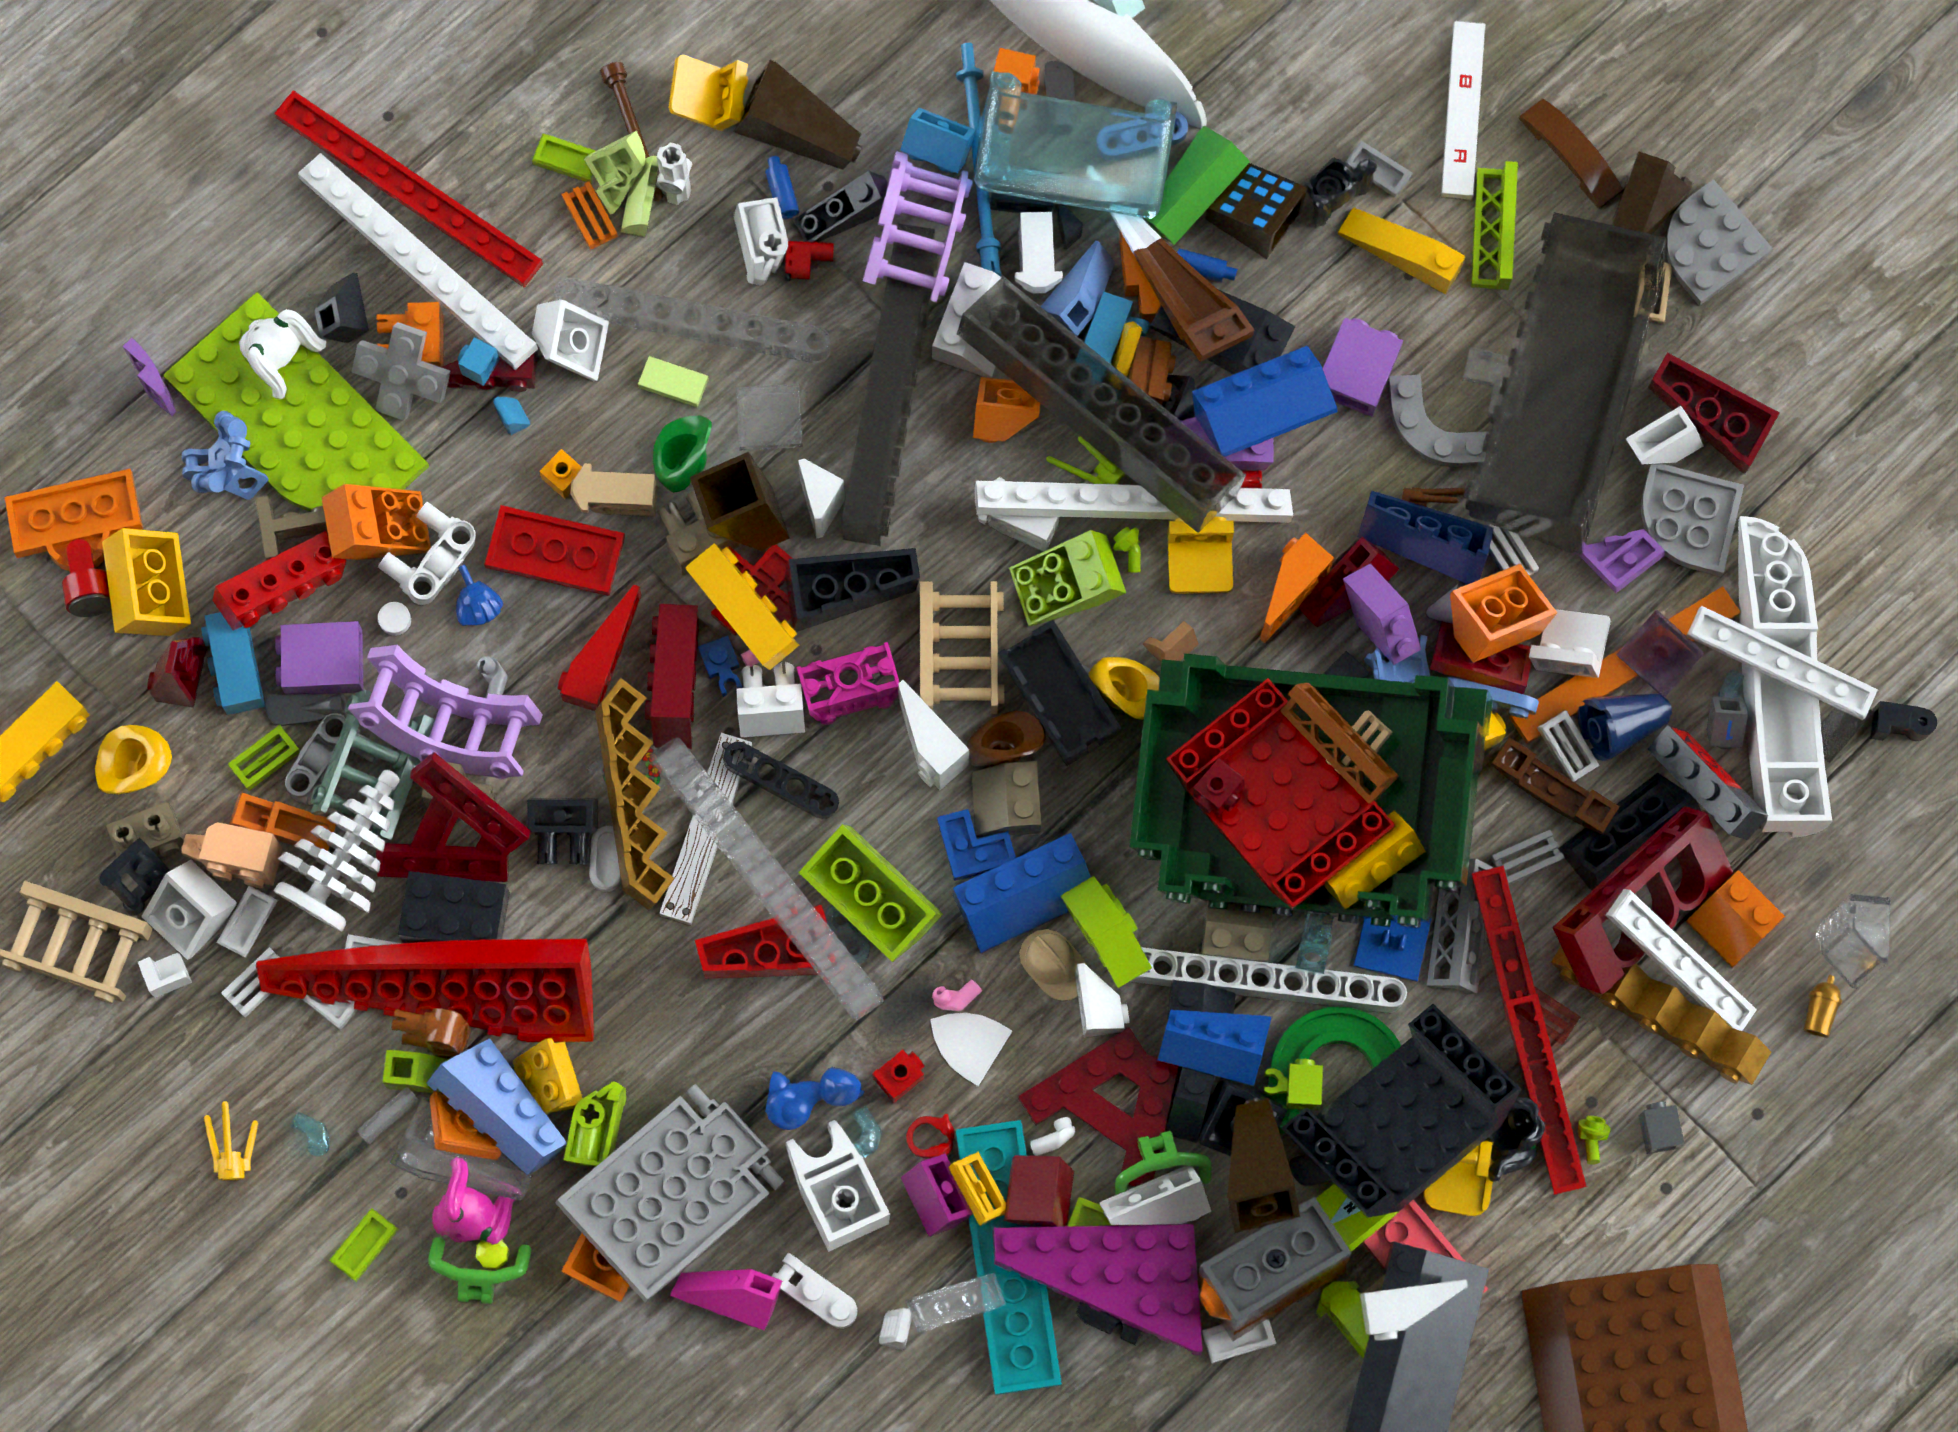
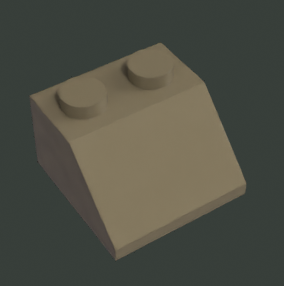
[972,761,1041,837]
[1201,902,1272,963]

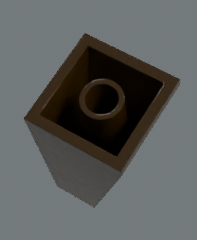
[734,59,862,170]
[1227,1098,1300,1233]

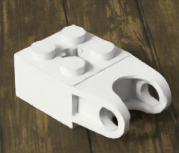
[786,1120,890,1252]

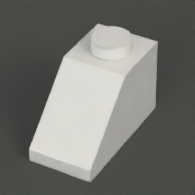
[1626,406,1703,464]

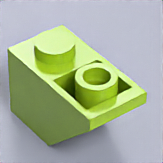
[383,1050,449,1093]

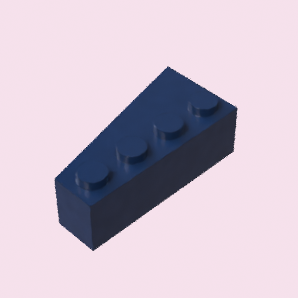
[1357,491,1494,584]

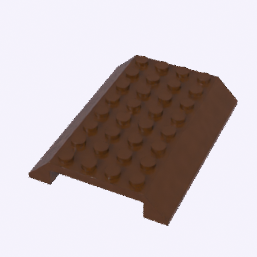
[1520,1264,1748,1432]

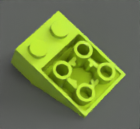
[1009,530,1126,627]

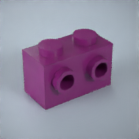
[900,1154,973,1237]

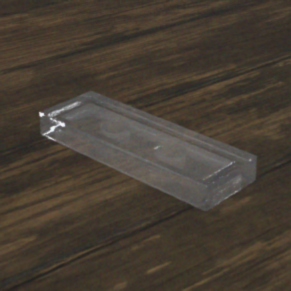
[906,1273,1006,1333]

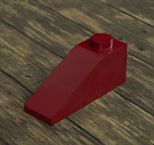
[1298,536,1399,627]

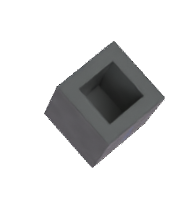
[1706,696,1748,749]
[1638,1101,1685,1154]

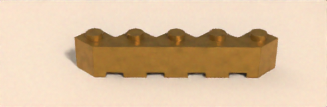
[595,678,675,910]
[1551,946,1772,1085]

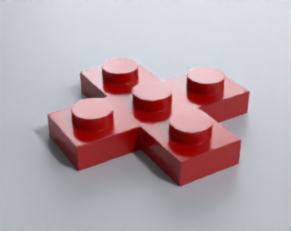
[711,545,793,636]

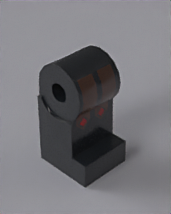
[1870,701,1937,741]

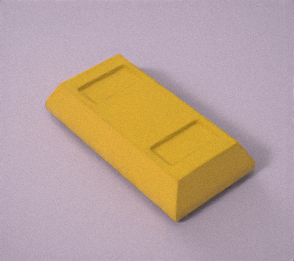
[1108,321,1142,388]

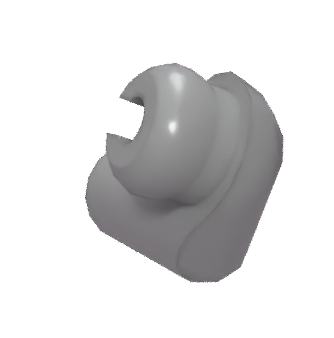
[477,656,508,698]

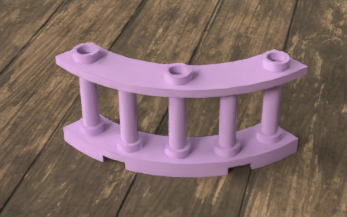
[863,151,973,302]
[348,645,543,779]

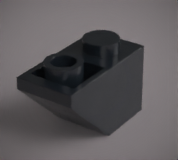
[314,273,369,343]

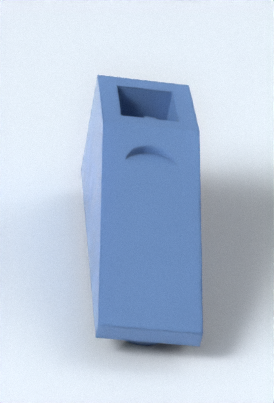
[1038,241,1115,336]

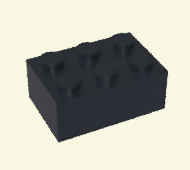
[398,871,510,943]

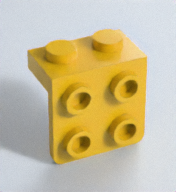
[669,55,748,131]
[1167,516,1234,594]

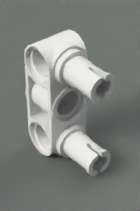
[378,502,476,605]

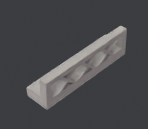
[1427,858,1494,994]

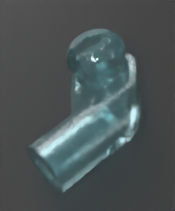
[853,1106,882,1157]

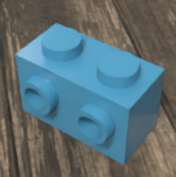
[900,108,976,173]

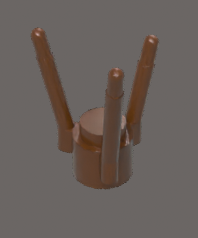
[1402,487,1476,507]

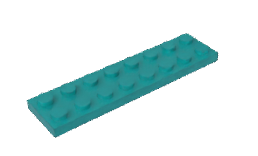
[955,1120,1062,1396]

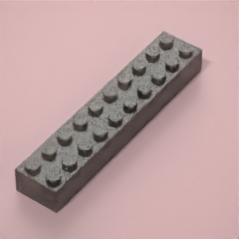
[842,223,940,546]
[957,276,1246,533]

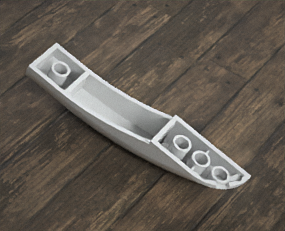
[990,0,1207,129]
[1738,516,1832,837]

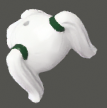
[239,309,326,400]

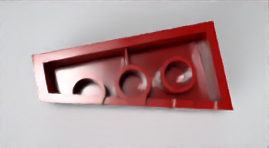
[695,905,840,979]

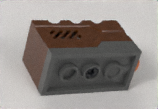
[1198,1197,1351,1341]

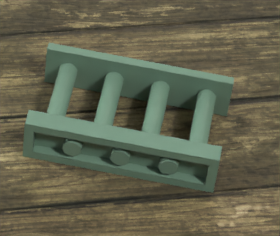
[311,690,435,841]

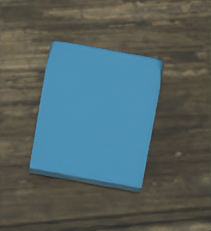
[493,397,530,435]

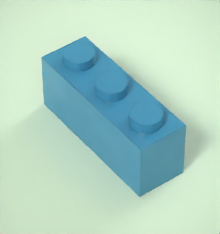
[201,612,265,715]

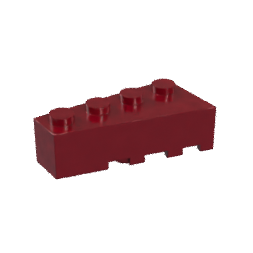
[645,604,699,749]

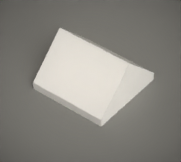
[798,459,845,539]

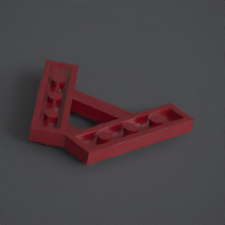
[376,752,530,882]
[1018,1027,1178,1188]

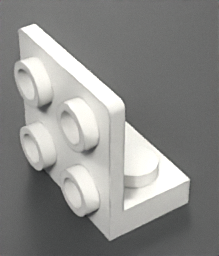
[1529,609,1611,678]

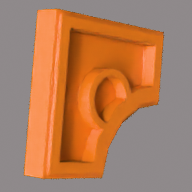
[429,1091,502,1160]

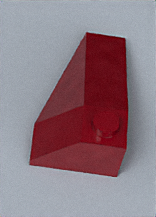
[147,637,207,708]

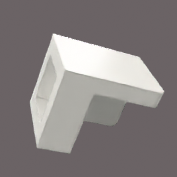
[138,953,192,998]

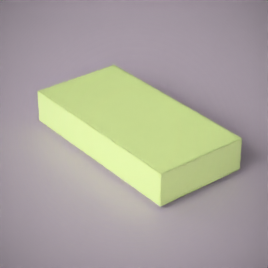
[638,356,709,408]

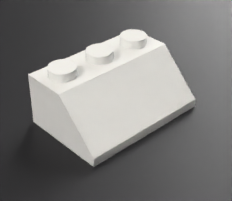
[932,262,1023,378]

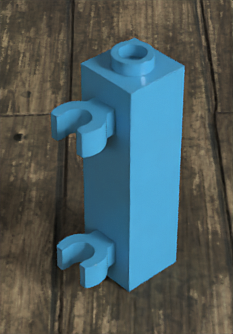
[1064,292,1150,413]

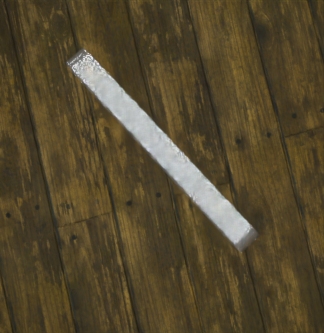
[650,736,884,1021]

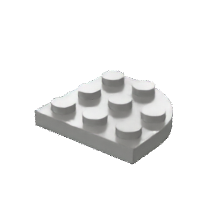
[1665,179,1773,306]
[1641,463,1744,576]

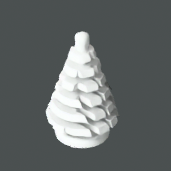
[274,770,400,932]

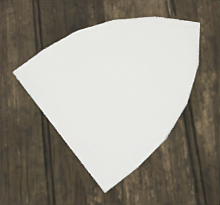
[931,1013,1012,1086]

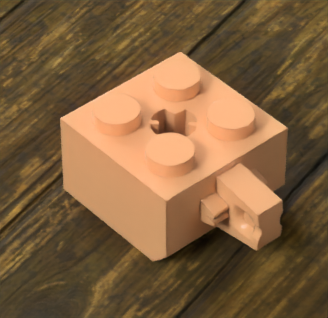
[181,822,283,888]

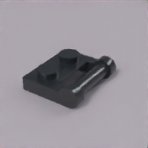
[99,837,170,915]

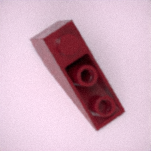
[441,351,538,392]

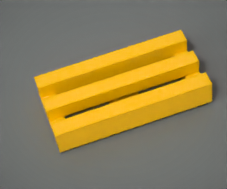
[948,1152,1006,1226]

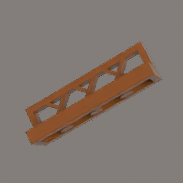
[1280,682,1399,804]

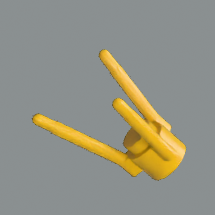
[204,1101,258,1181]

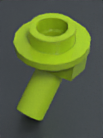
[1113,527,1141,573]
[1577,1116,1611,1165]

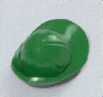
[653,415,712,493]

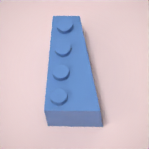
[426,1038,567,1175]

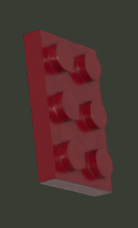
[1430,621,1532,694]

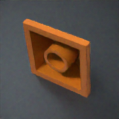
[973,377,1043,443]

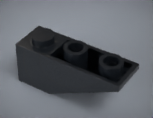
[794,171,887,242]

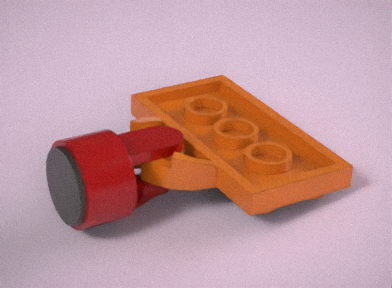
[5,468,143,617]

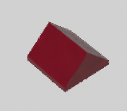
[1004,1155,1074,1227]

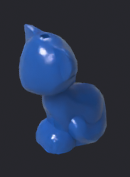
[766,1067,865,1130]

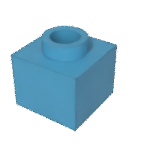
[458,337,500,386]

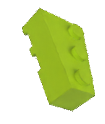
[1060,876,1152,988]

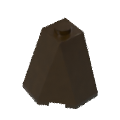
[1606,151,1693,251]

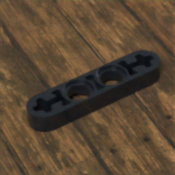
[723,742,839,819]

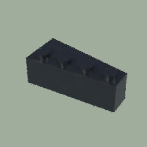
[785,548,920,632]

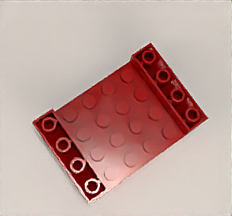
[1166,678,1396,909]

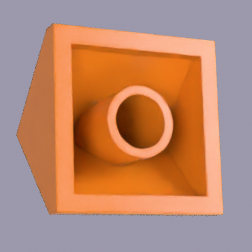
[561,1233,630,1303]

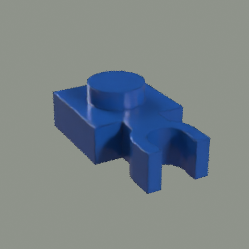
[698,635,742,697]

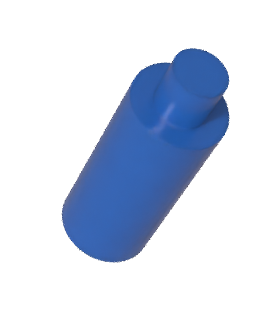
[765,156,800,219]
[1178,248,1238,283]

